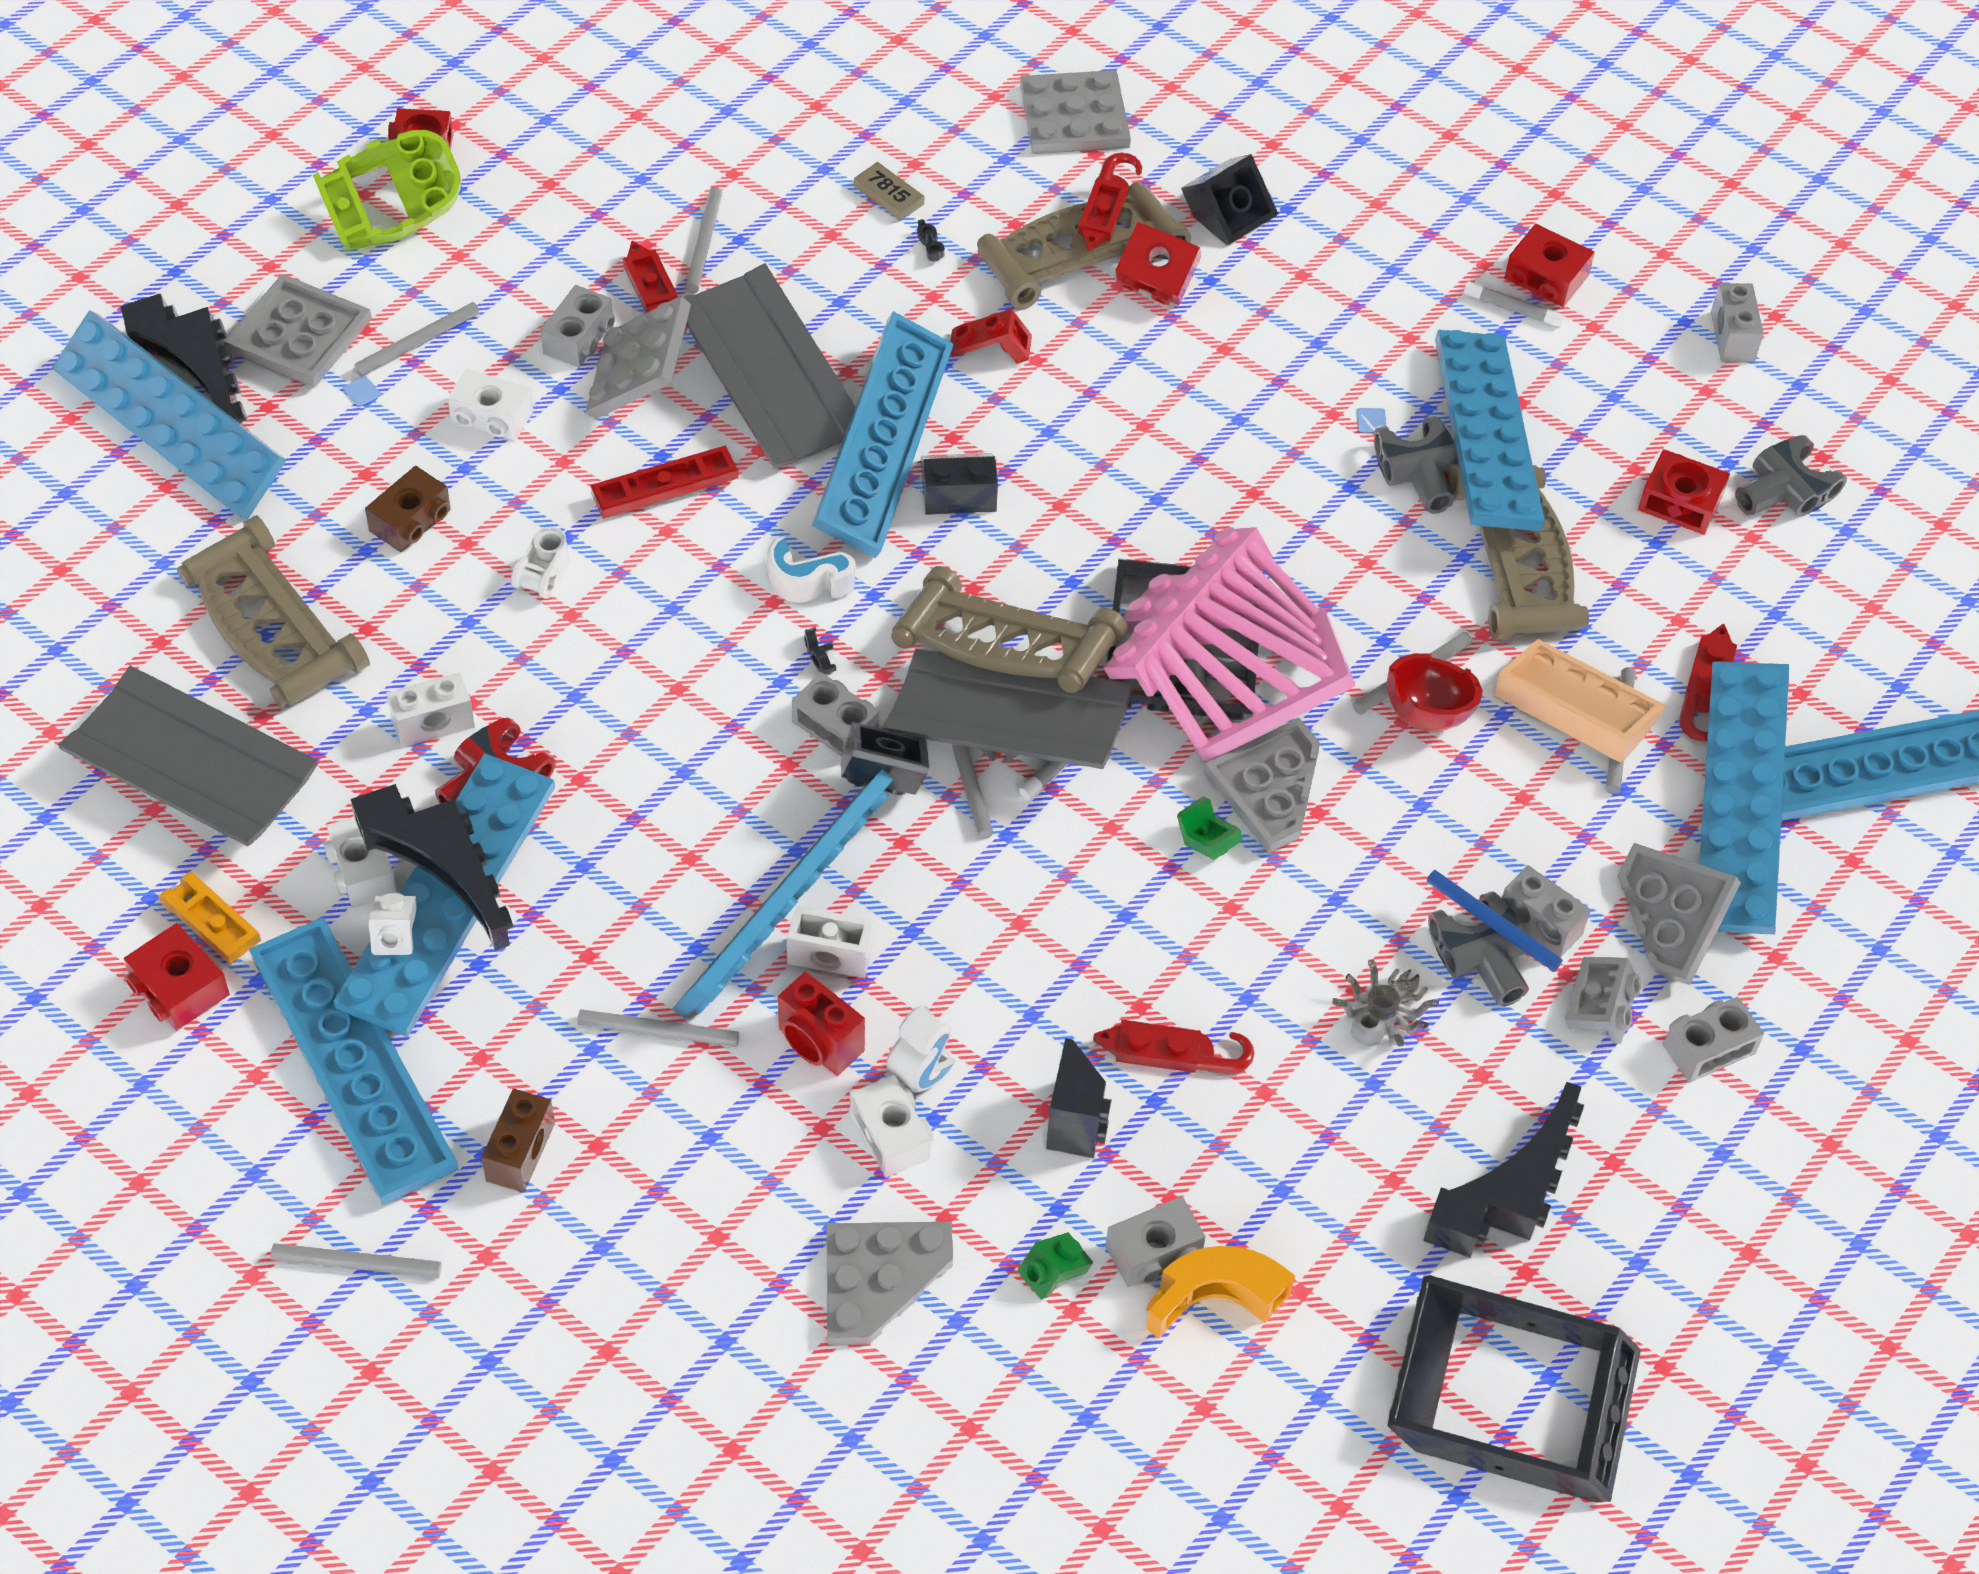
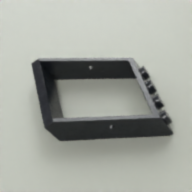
[1105,558,1262,720]
[1387,1275,1641,1503]

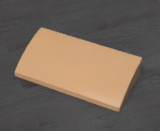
[1494,639,1665,763]

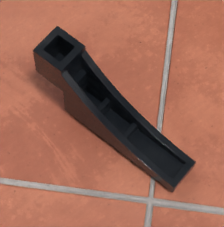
[120,293,248,426]
[350,784,514,951]
[1423,1081,1585,1258]

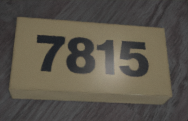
[854,161,925,221]

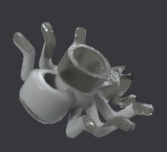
[1332,959,1439,1047]

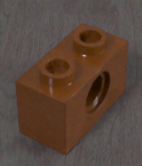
[365,465,451,553]
[481,1088,555,1193]

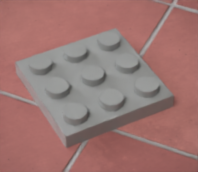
[1020,70,1131,154]
[224,274,372,387]
[586,296,691,419]

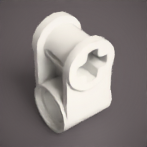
[511,526,570,599]

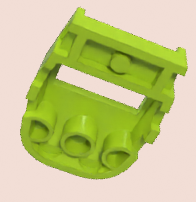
[313,130,461,251]

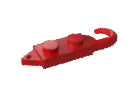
[1078,152,1143,252]
[623,241,688,336]
[1679,624,1738,742]
[1093,1019,1255,1074]

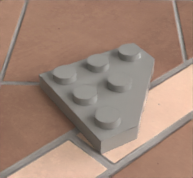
[1204,717,1320,854]
[1617,843,1741,985]
[826,1221,953,1345]

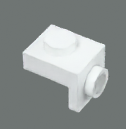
[368,893,417,955]

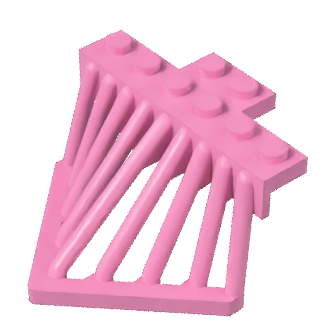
[1103,527,1355,760]

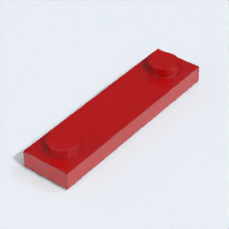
[590,445,739,519]

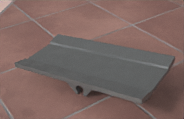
[684,263,855,469]
[882,648,1133,769]
[58,665,318,847]

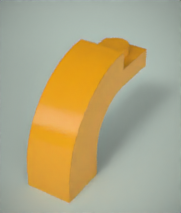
[1146,1246,1295,1339]

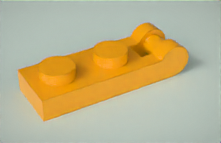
[158,872,261,965]

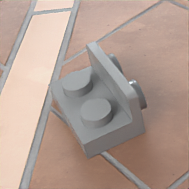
[1565,956,1641,1044]

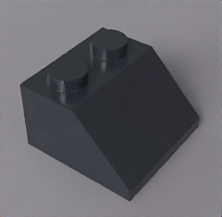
[1181,154,1279,245]
[920,453,998,515]
[840,722,930,795]
[1046,1038,1112,1158]

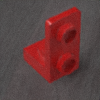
[950,308,1032,364]

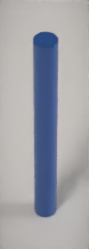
[1426,869,1563,972]

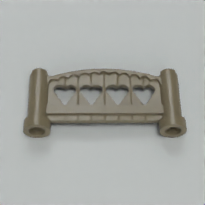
[977,182,1191,310]
[1448,464,1589,640]
[176,515,370,708]
[891,566,1128,693]

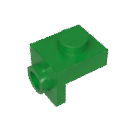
[1177,796,1243,860]
[1018,1232,1094,1300]

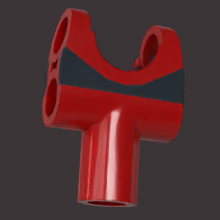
[435,717,556,804]

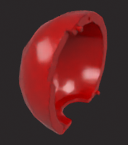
[1387,653,1483,732]

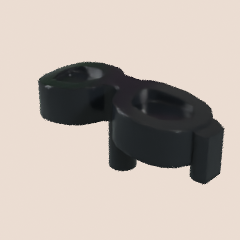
[917,219,945,262]
[804,626,837,674]

